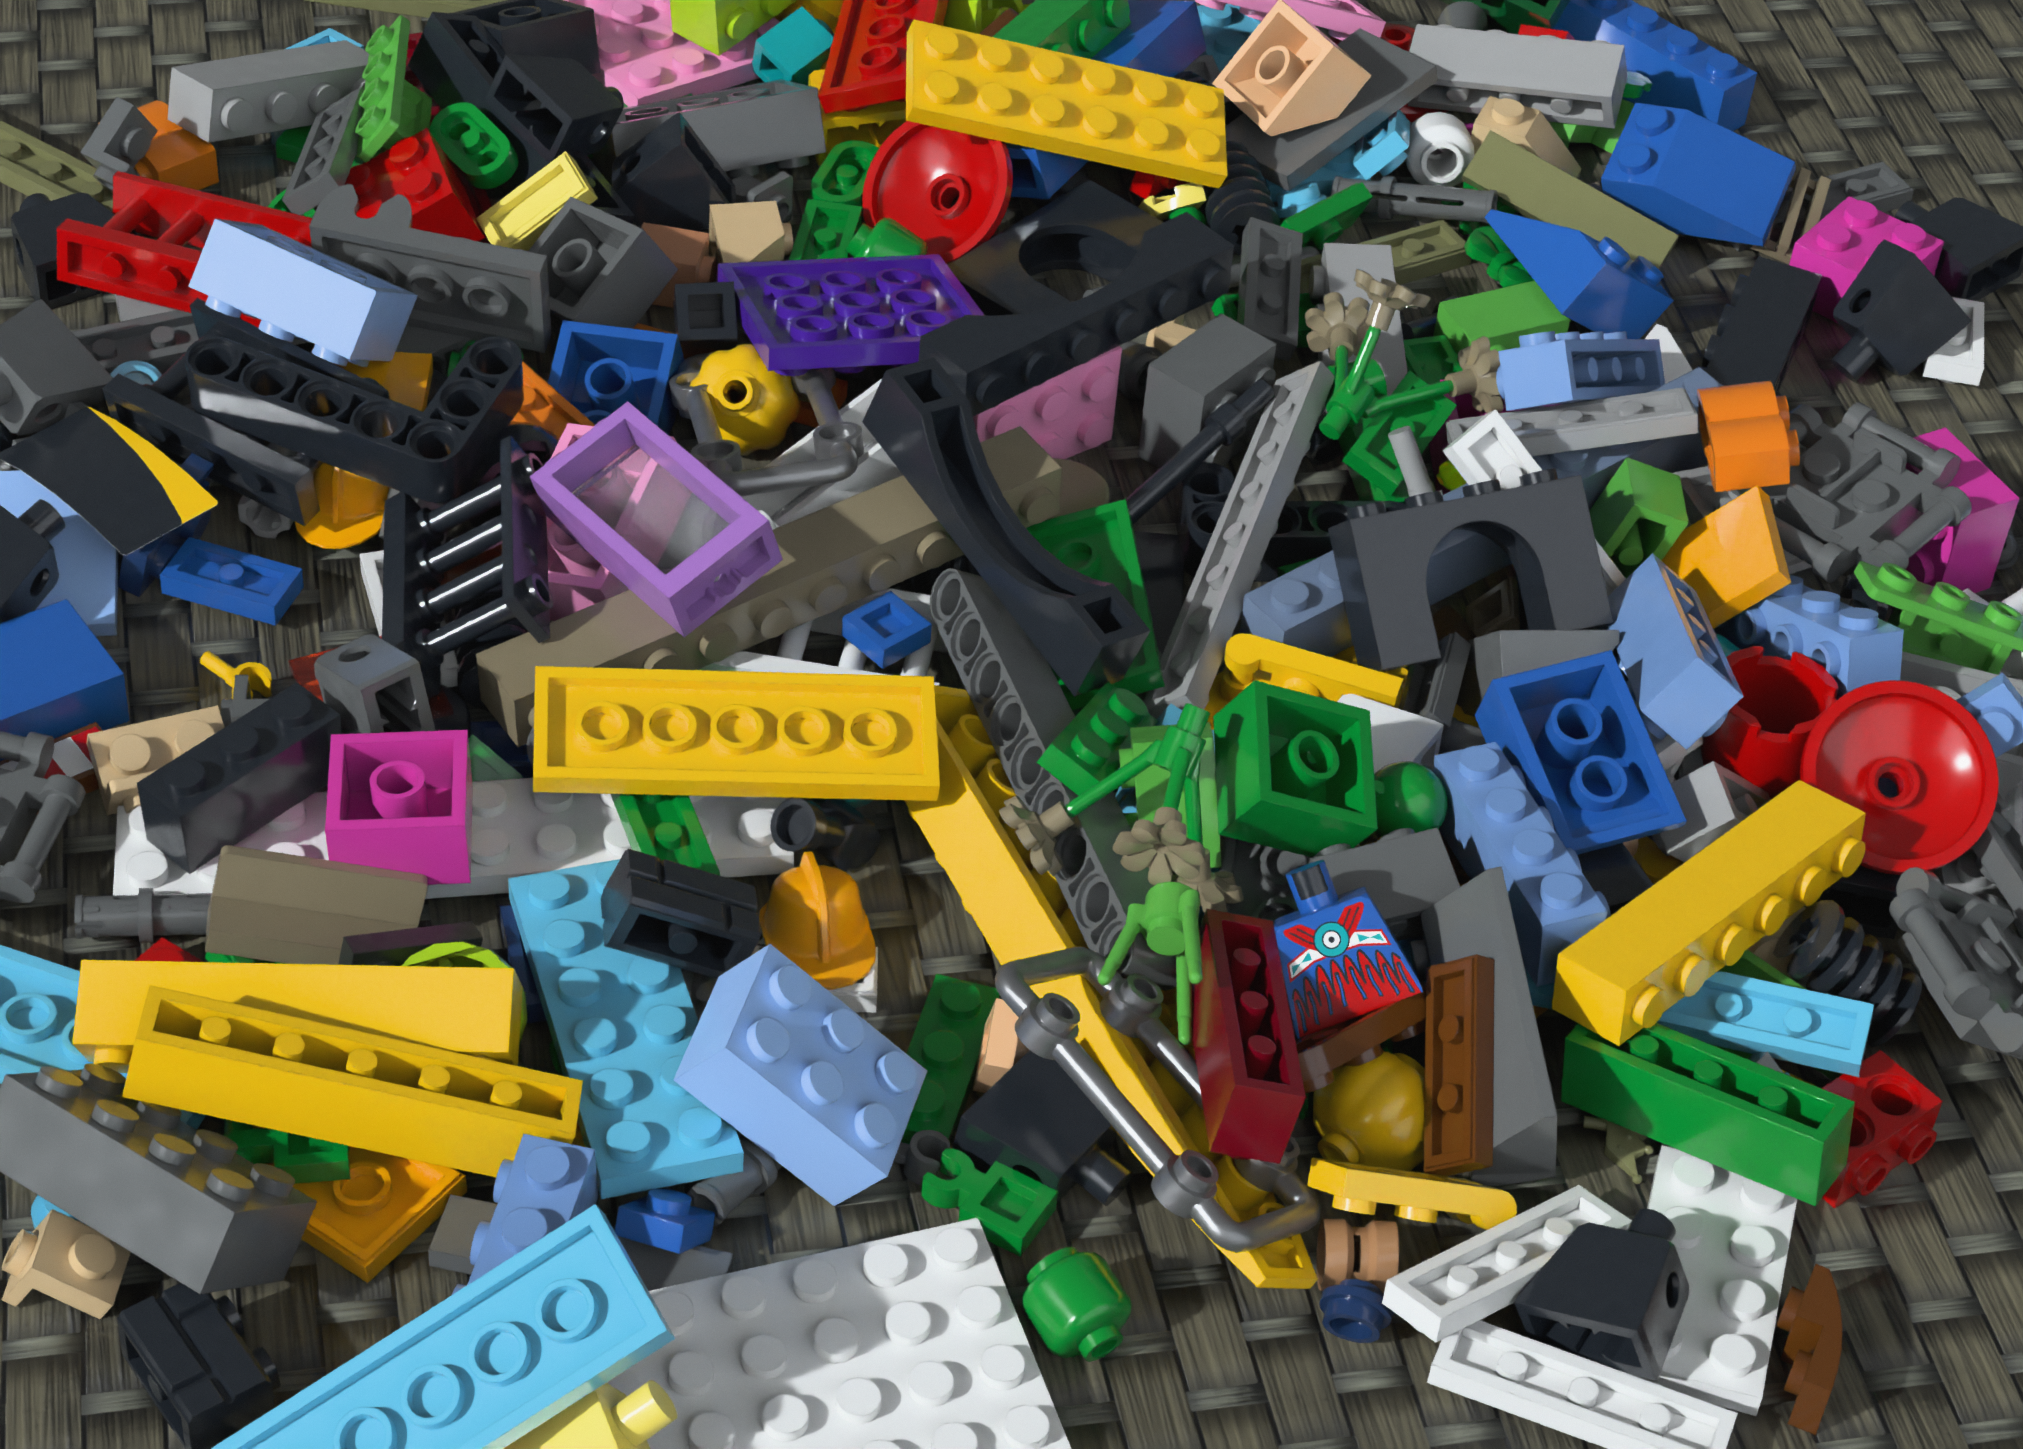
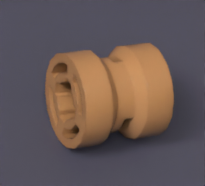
[1316,1218,1399,1293]

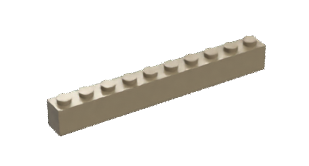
[476,426,1062,747]

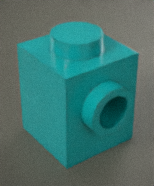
[752,6,834,85]

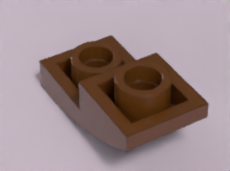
[1776,1264,1842,1435]

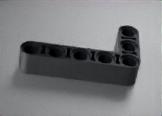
[185,336,524,503]

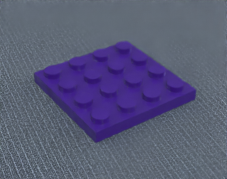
[717,254,984,376]

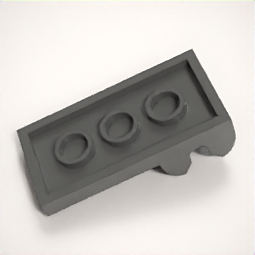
[309,184,551,353]

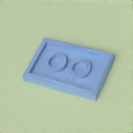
[0,470,118,636]

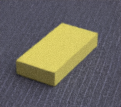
[476,151,598,251]

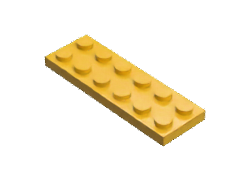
[906,19,1227,189]
[533,666,940,801]

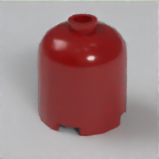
[1700,646,1838,800]

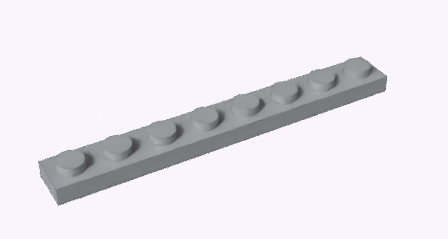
[1143,361,1335,719]

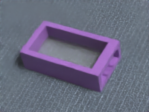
[530,402,783,637]

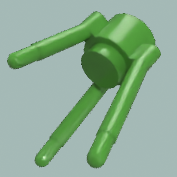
[1098,882,1203,1045]

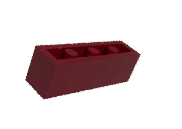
[1192,909,1306,1164]

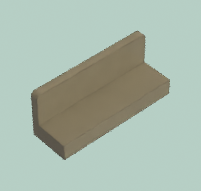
[205,845,428,965]

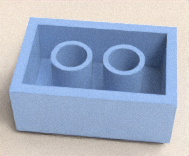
[188,219,418,367]
[673,944,927,1206]

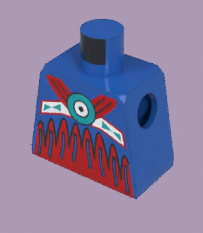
[1274,860,1423,1038]

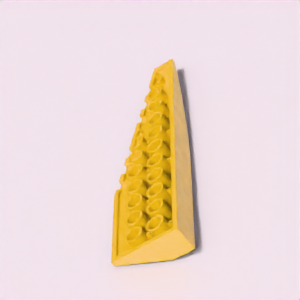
[904,685,1318,1289]

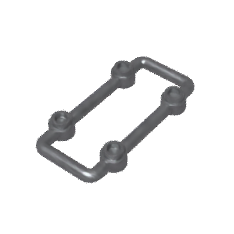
[669,350,864,496]
[995,947,1320,1253]

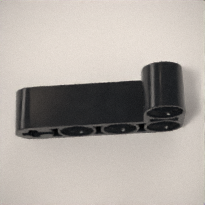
[1176,462,1406,582]

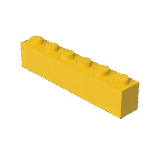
[1552,780,1866,1046]
[72,960,523,1073]
[122,985,583,1177]

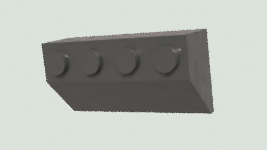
[592,79,826,186]
[1410,867,1557,1187]

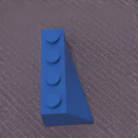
[1554,0,1757,131]

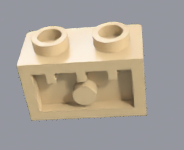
[86,705,225,815]

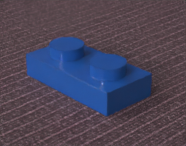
[160,537,304,626]

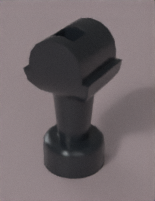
[770,798,881,872]

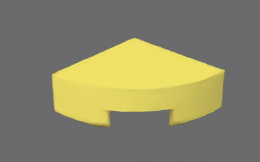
[1138,183,1206,221]

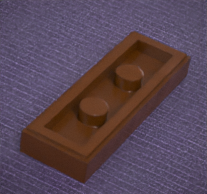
[1424,954,1494,1176]

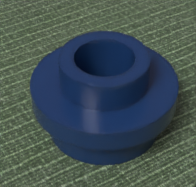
[1319,1279,1393,1343]

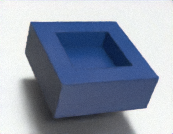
[842,591,932,669]
[615,1189,716,1254]

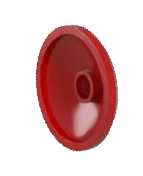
[862,121,1013,264]
[1800,680,1999,875]

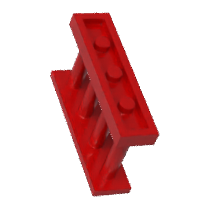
[57,171,312,327]

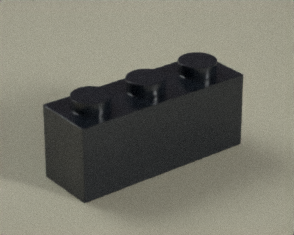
[137,682,342,874]

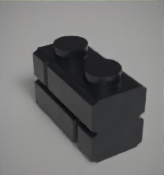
[601,848,761,979]
[117,1283,281,1449]

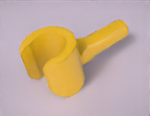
[200,651,272,699]

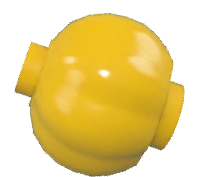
[689,344,800,456]
[1312,1051,1425,1171]

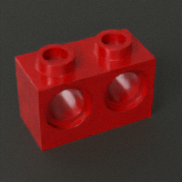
[1821,1050,1943,1209]

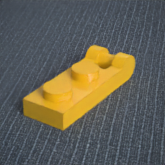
[1222,633,1403,708]
[1307,1158,1517,1230]

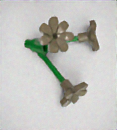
[1305,269,1503,440]
[999,703,1244,913]

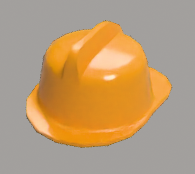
[295,463,389,549]
[759,851,876,990]

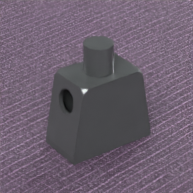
[0,299,113,436]
[314,634,435,734]

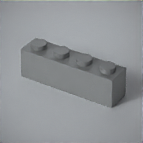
[1408,24,1628,129]
[167,40,369,143]
[1309,243,1407,413]

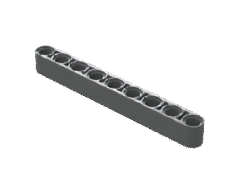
[930,568,1176,991]

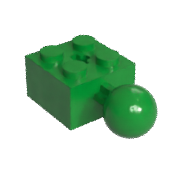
[1213,680,1448,857]

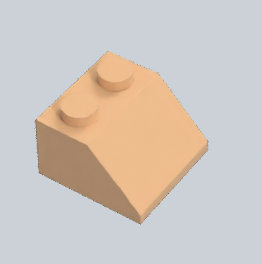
[1212,0,1372,137]

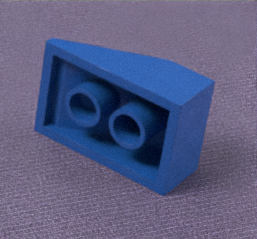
[1601,103,1796,246]
[1484,209,1674,339]
[548,320,684,435]
[1474,650,1687,855]

